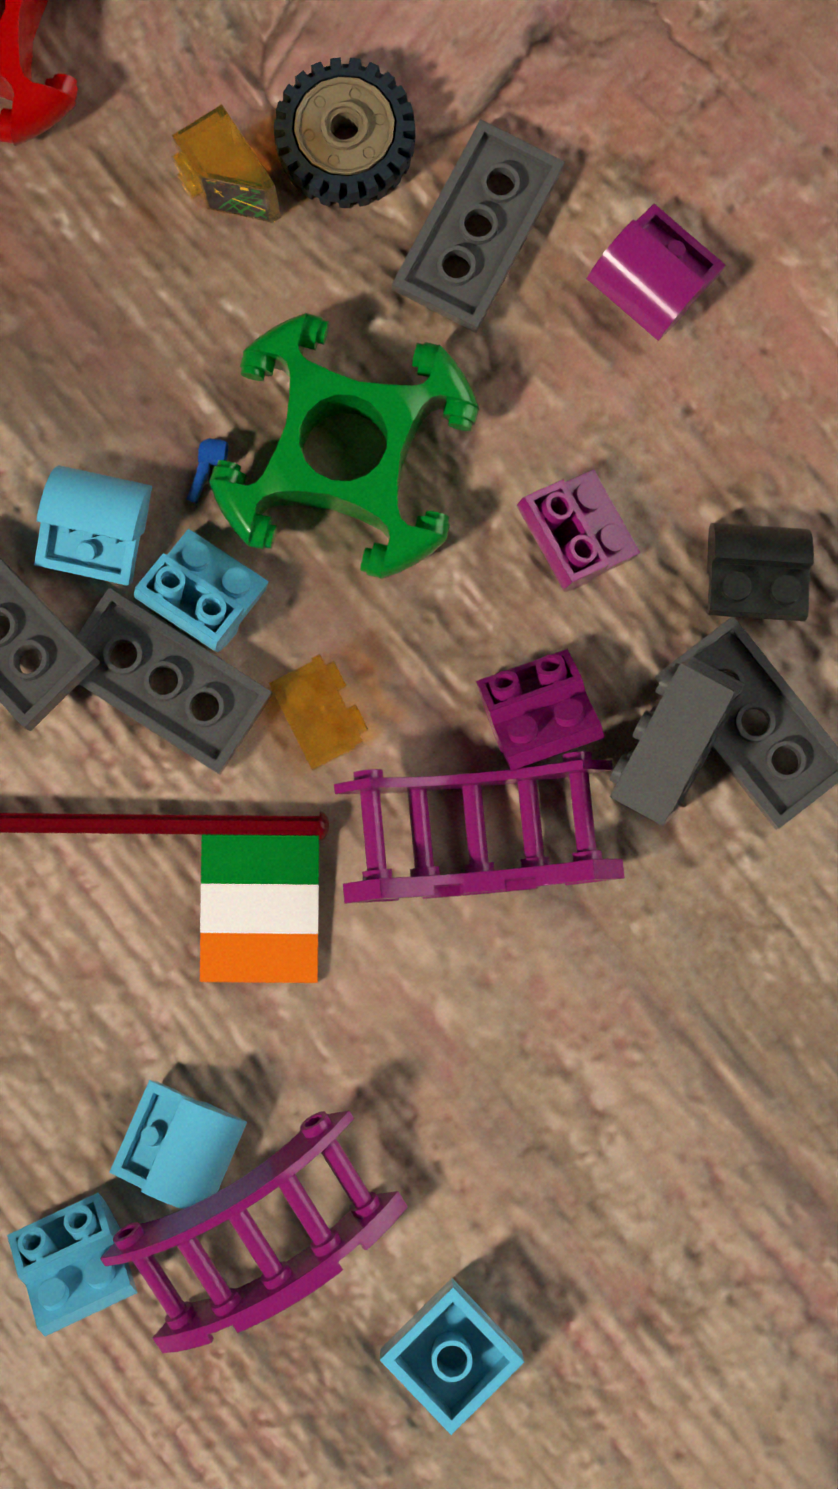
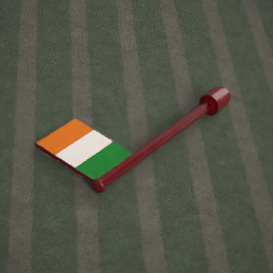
[0,811,329,983]

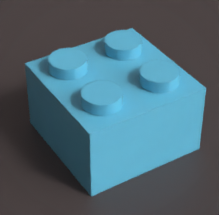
[380,1278,524,1435]

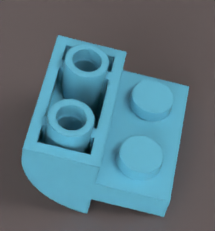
[34,465,152,586]
[134,529,269,652]
[110,1080,247,1209]
[7,1193,138,1336]

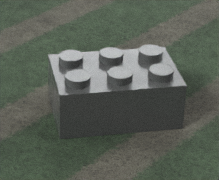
[609,657,746,826]

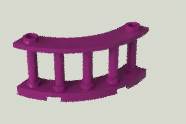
[334,751,625,904]
[100,1111,408,1354]

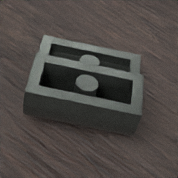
[707,522,814,622]

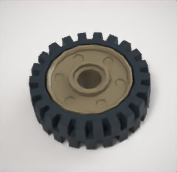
[274,57,416,208]

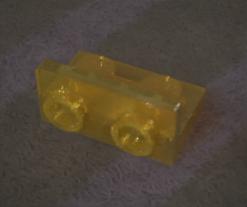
[269,654,368,771]

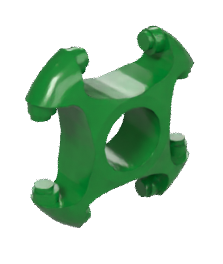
[209,313,479,579]

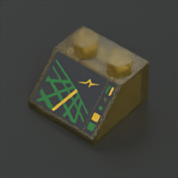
[171,104,281,223]

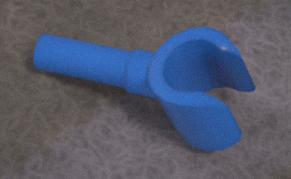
[186,438,229,504]

